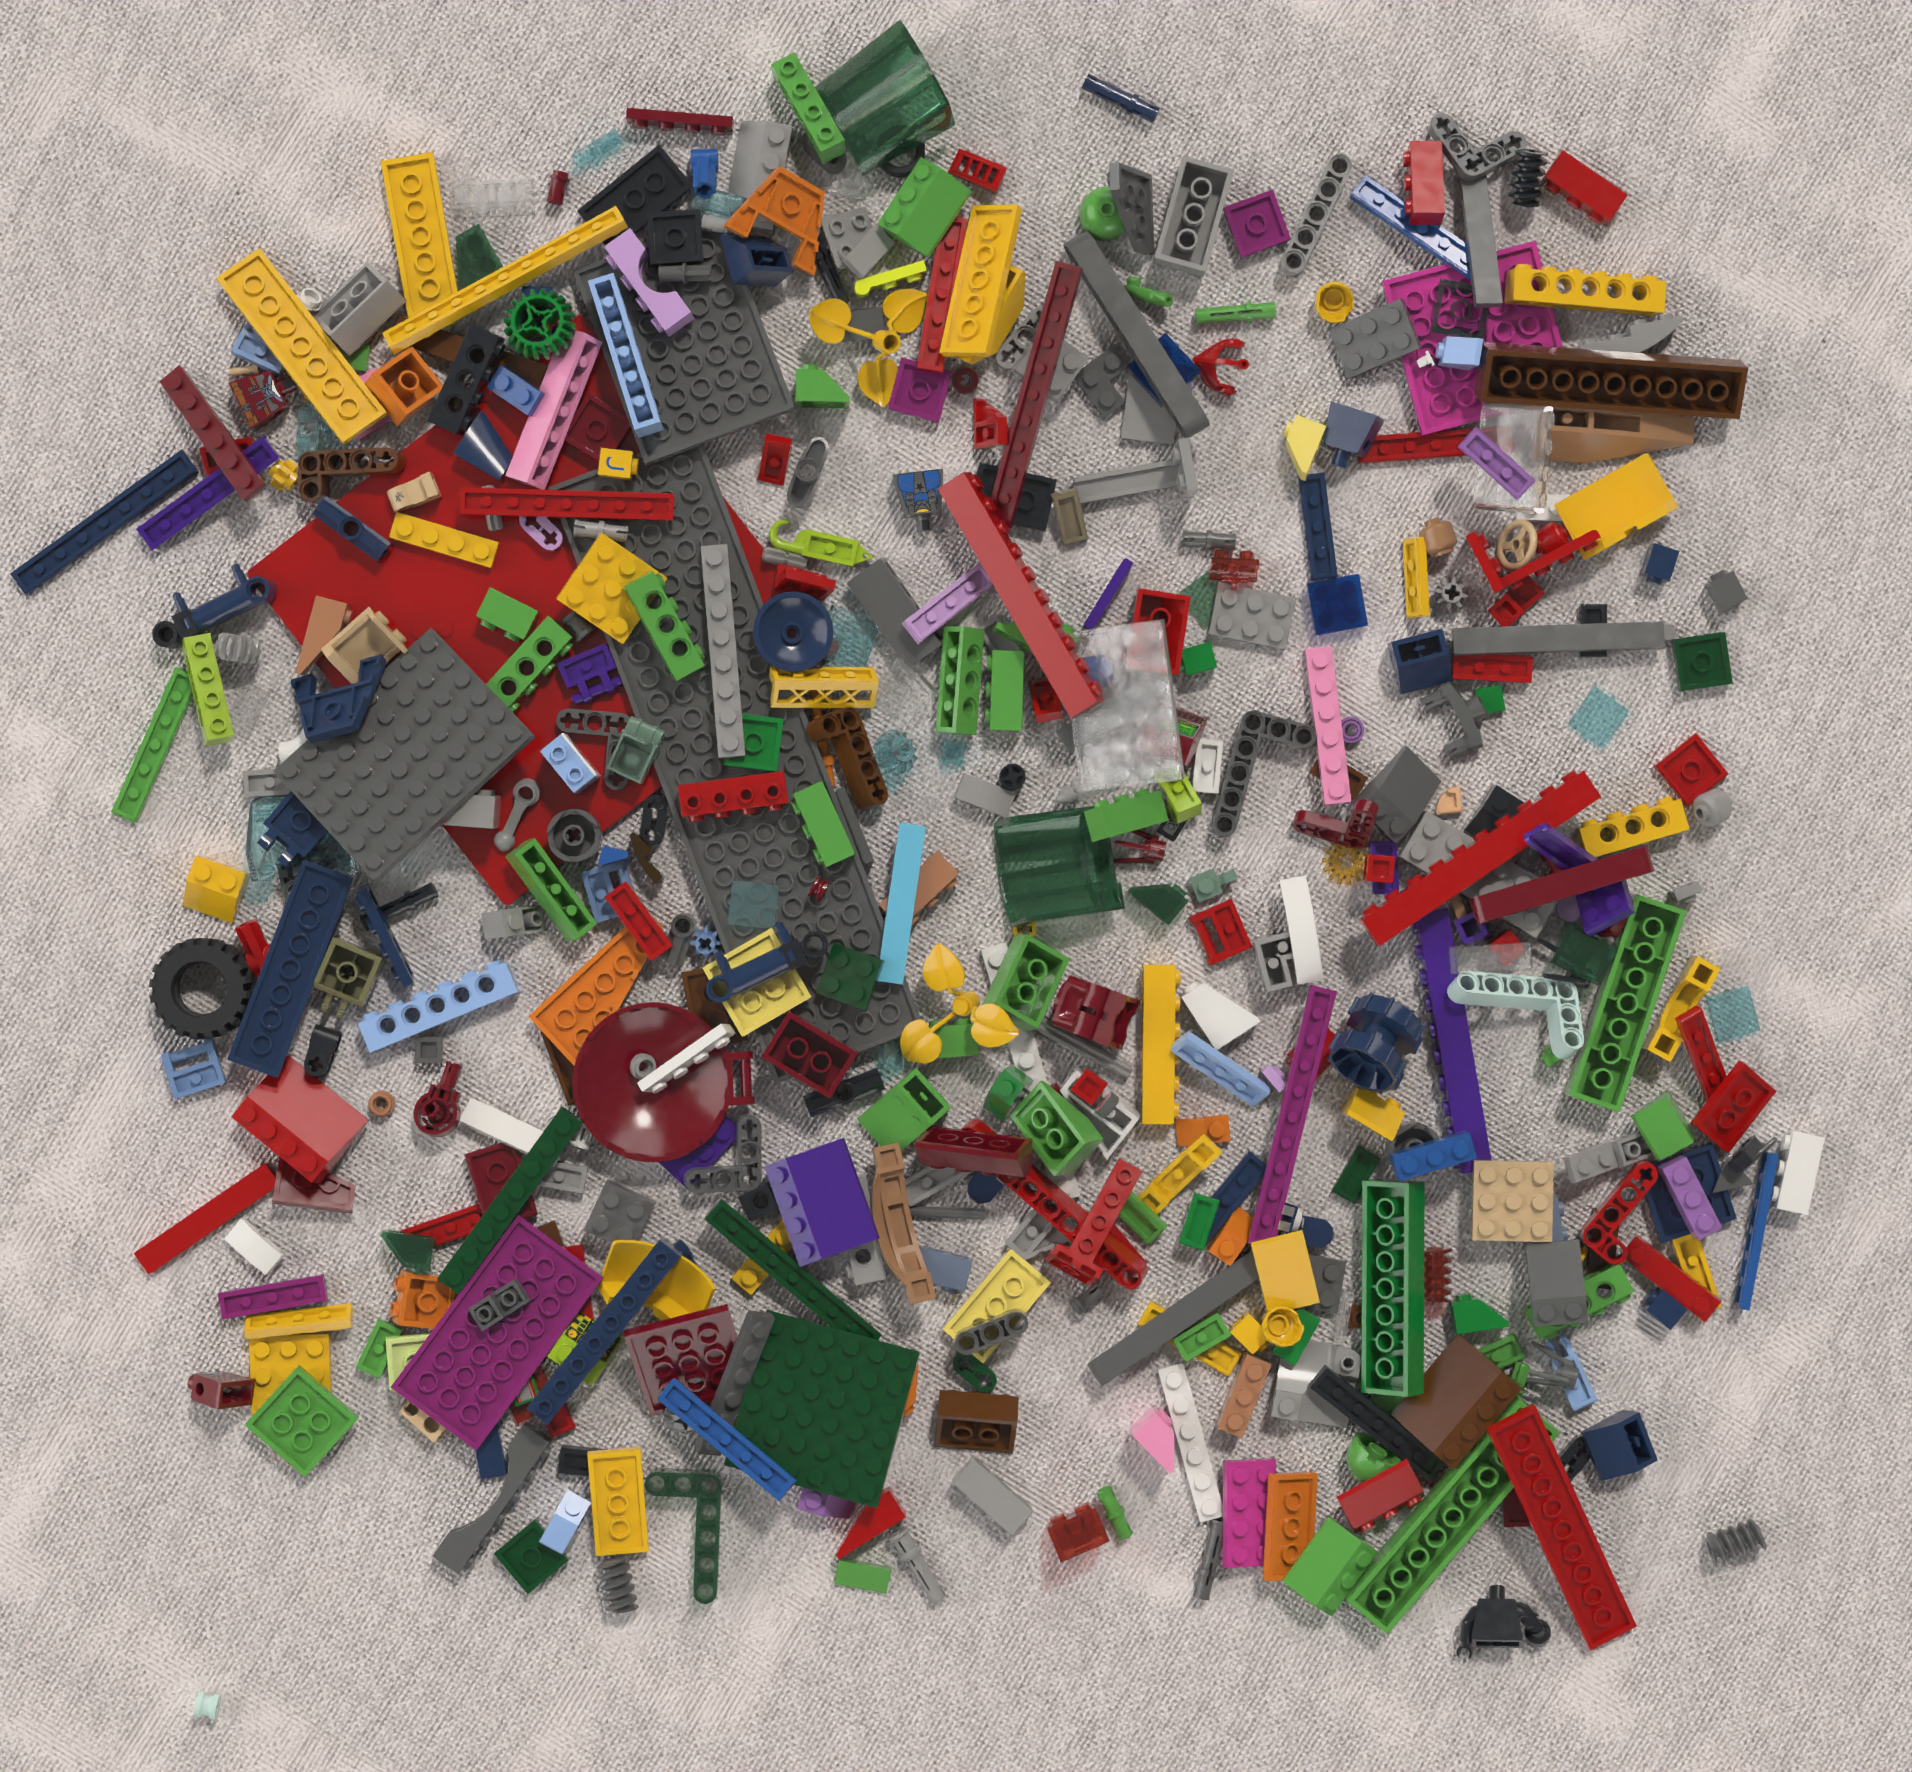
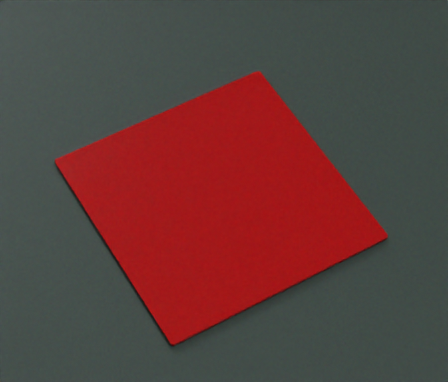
[247,315,838,905]

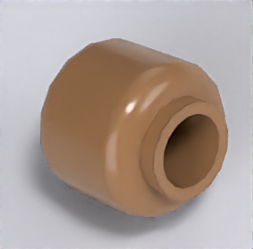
[1419,517,1458,558]

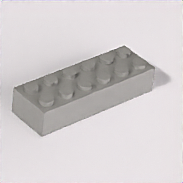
[1397,811,1558,938]

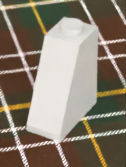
[1180,981,1260,1050]

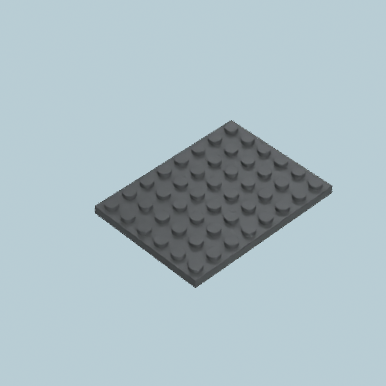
[572,215,796,466]
[273,628,535,883]

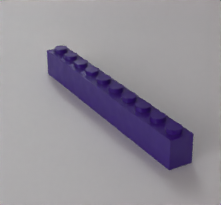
[1411,907,1492,1174]

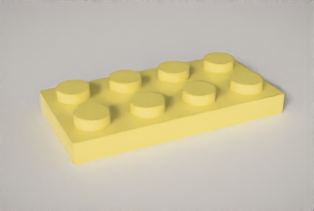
[942,1248,1051,1363]

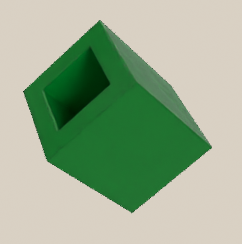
[1180,642,1217,677]

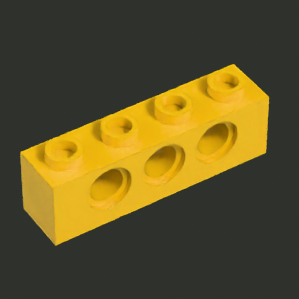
[1575,796,1690,857]

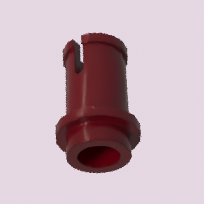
[546,170,570,206]

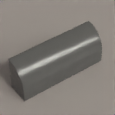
[847,557,943,670]

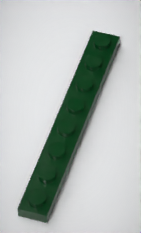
[437,1106,583,1295]
[704,1198,882,1340]

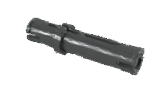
[1193,1519,1223,1601]

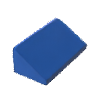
[598,846,632,866]

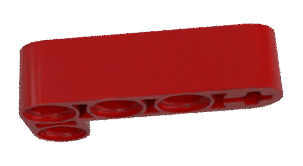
[1580,1160,1658,1265]

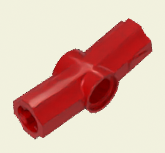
[235,918,271,979]

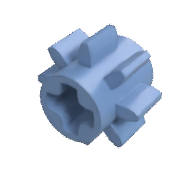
[690,924,722,959]

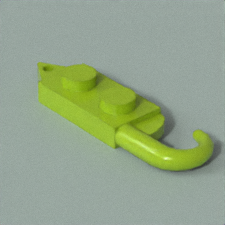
[769,519,873,567]

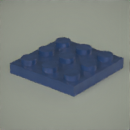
[1639,1143,1737,1243]

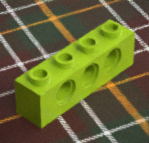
[181,633,234,747]

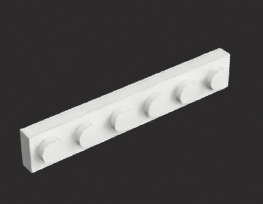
[1157,1362,1223,1523]

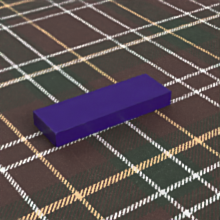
[1083,558,1133,632]

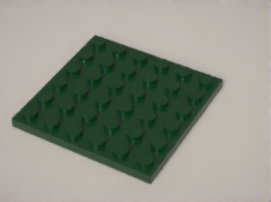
[724,1310,921,1508]

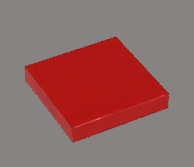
[1653,733,1729,807]

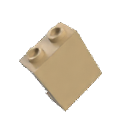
[321,607,409,684]

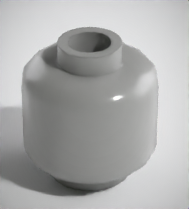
[1692,789,1732,827]

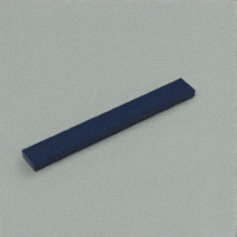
[10,449,199,596]

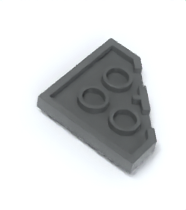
[1107,162,1154,255]

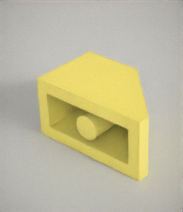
[1283,415,1326,481]

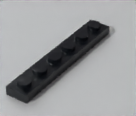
[1308,1365,1446,1482]

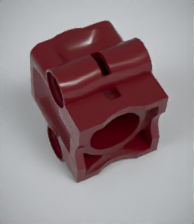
[1052,975,1140,1050]

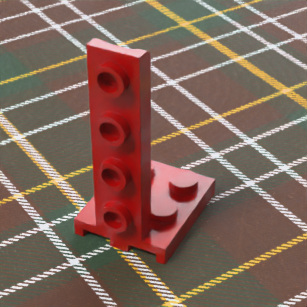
[1465,530,1601,593]
[1043,1158,1142,1287]

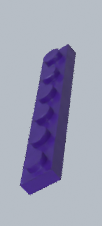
[136,436,281,550]

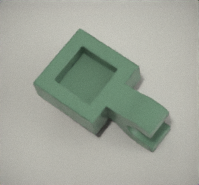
[1189,869,1238,903]

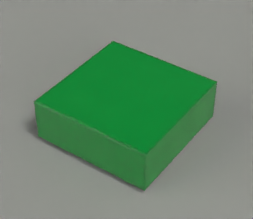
[1474,685,1506,714]

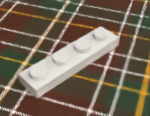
[637,1024,736,1094]

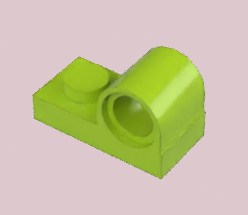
[1155,764,1202,824]

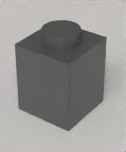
[1705,569,1748,613]

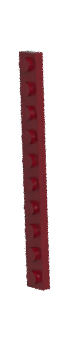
[990,261,1083,528]

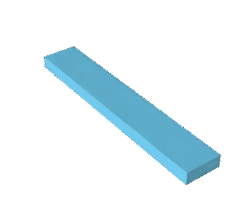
[878,823,926,985]

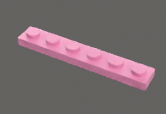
[1304,646,1352,806]

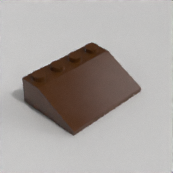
[1390,1334,1522,1470]

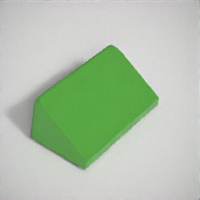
[834,1558,891,1594]

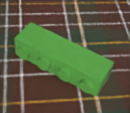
[505,838,597,941]

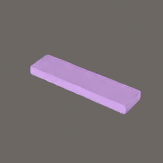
[901,562,993,644]

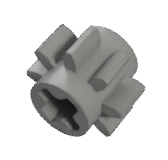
[1434,577,1468,610]

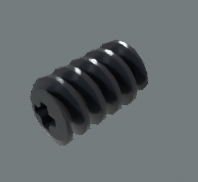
[1507,149,1549,207]

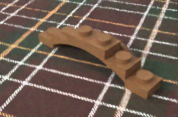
[871,1142,936,1305]

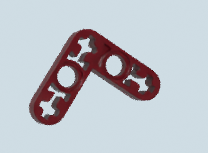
[1292,799,1379,849]

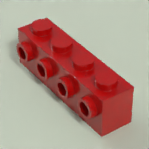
[678,771,789,822]

